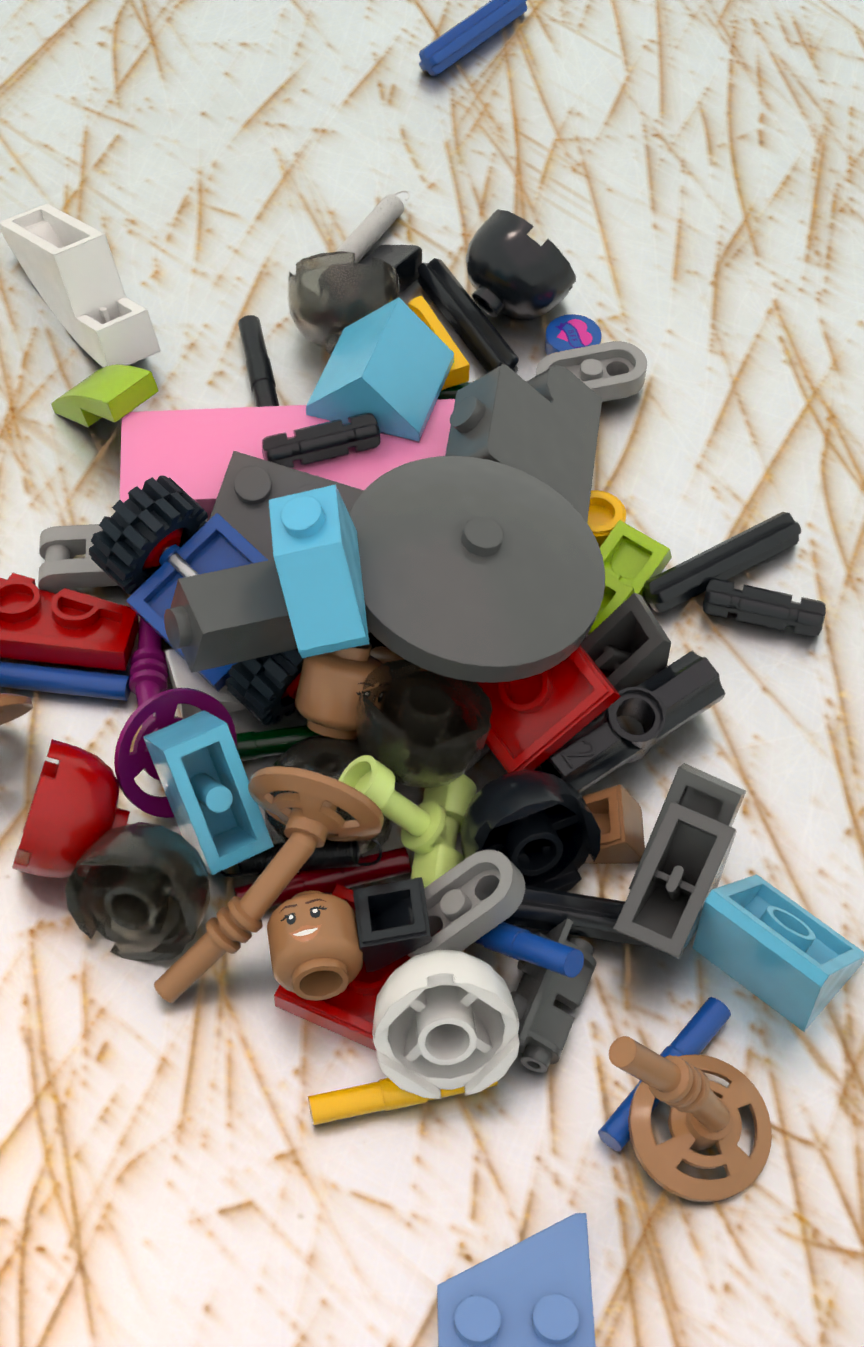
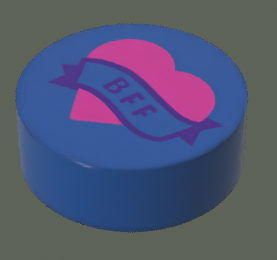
[545,314,602,355]

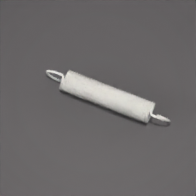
[330,190,410,273]

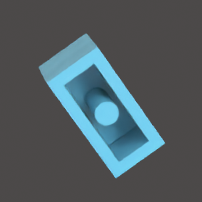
[143,710,274,875]

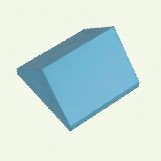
[306,297,454,441]
[693,874,864,1032]

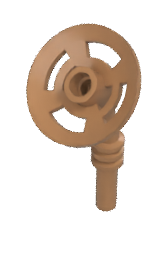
[154,766,384,1003]
[609,1036,772,1202]

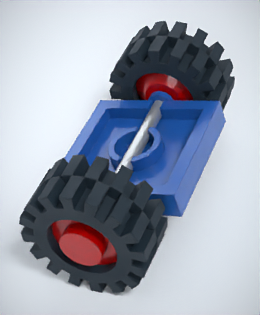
[89,476,305,726]

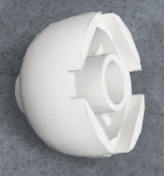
[372,950,520,1099]

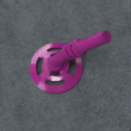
[114,616,237,818]

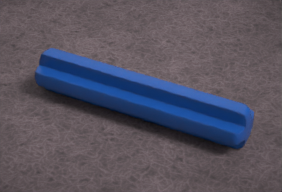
[419,0,527,76]

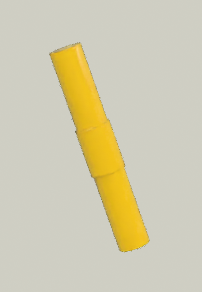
[308,1078,498,1125]

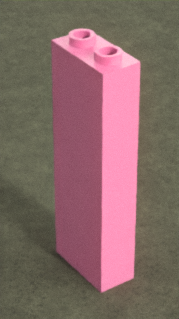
[120,399,455,521]

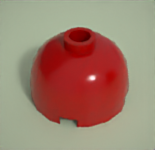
[12,739,130,879]

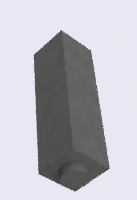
[164,559,370,673]

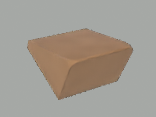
[582,784,645,864]

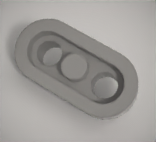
[536,341,647,402]
[408,850,525,958]

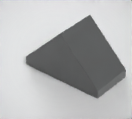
[581,593,671,692]
[613,801,737,959]

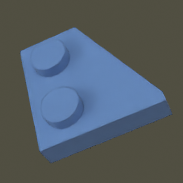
[437,1213,596,1347]

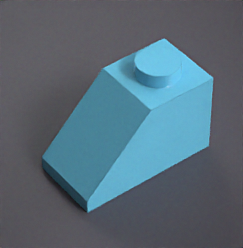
[269,484,369,658]

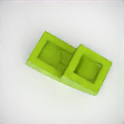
[51,365,159,427]
[588,520,672,635]

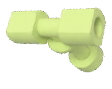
[339,755,477,888]

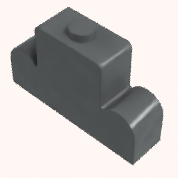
[445,364,602,523]

